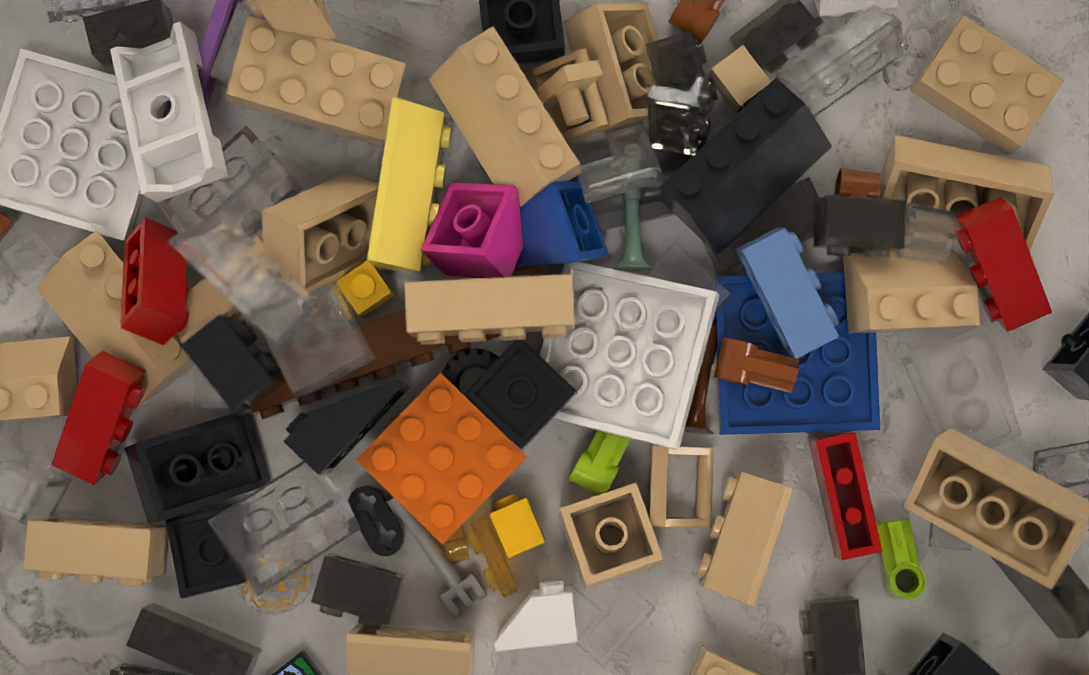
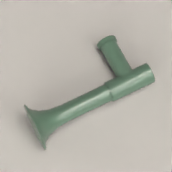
[612,159,676,271]

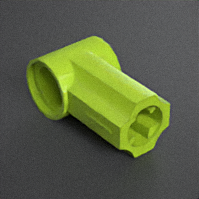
[568,430,631,495]
[876,518,926,599]

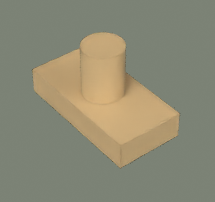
[535,60,603,126]

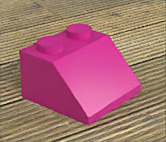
[421,183,523,279]

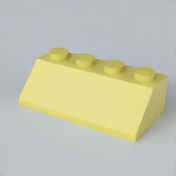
[367,97,453,275]

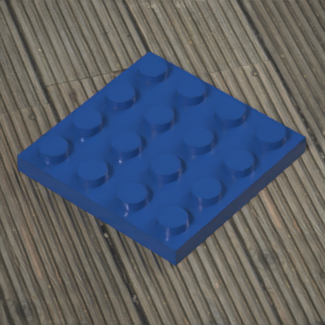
[714,272,880,435]

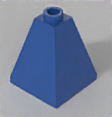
[516,180,609,266]

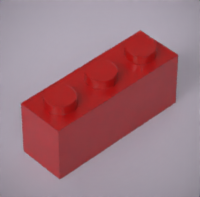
[955,197,1053,332]
[120,217,190,346]
[51,351,146,485]
[809,432,883,560]

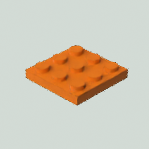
[356,373,527,545]

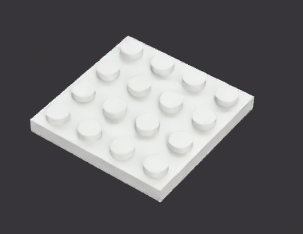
[0,48,171,242]
[539,262,720,451]

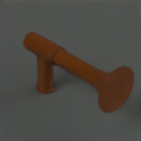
[684,323,717,435]

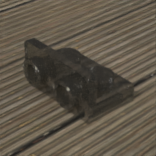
[729,0,824,75]
[645,31,718,122]
[647,75,711,155]

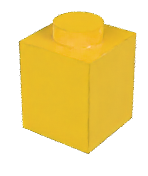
[336,260,396,318]
[489,493,545,558]

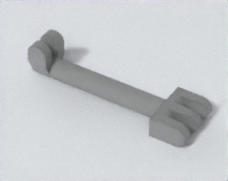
[385,496,487,618]

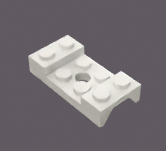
[110,21,228,203]

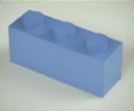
[735,227,839,359]

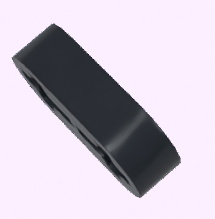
[348,486,405,556]

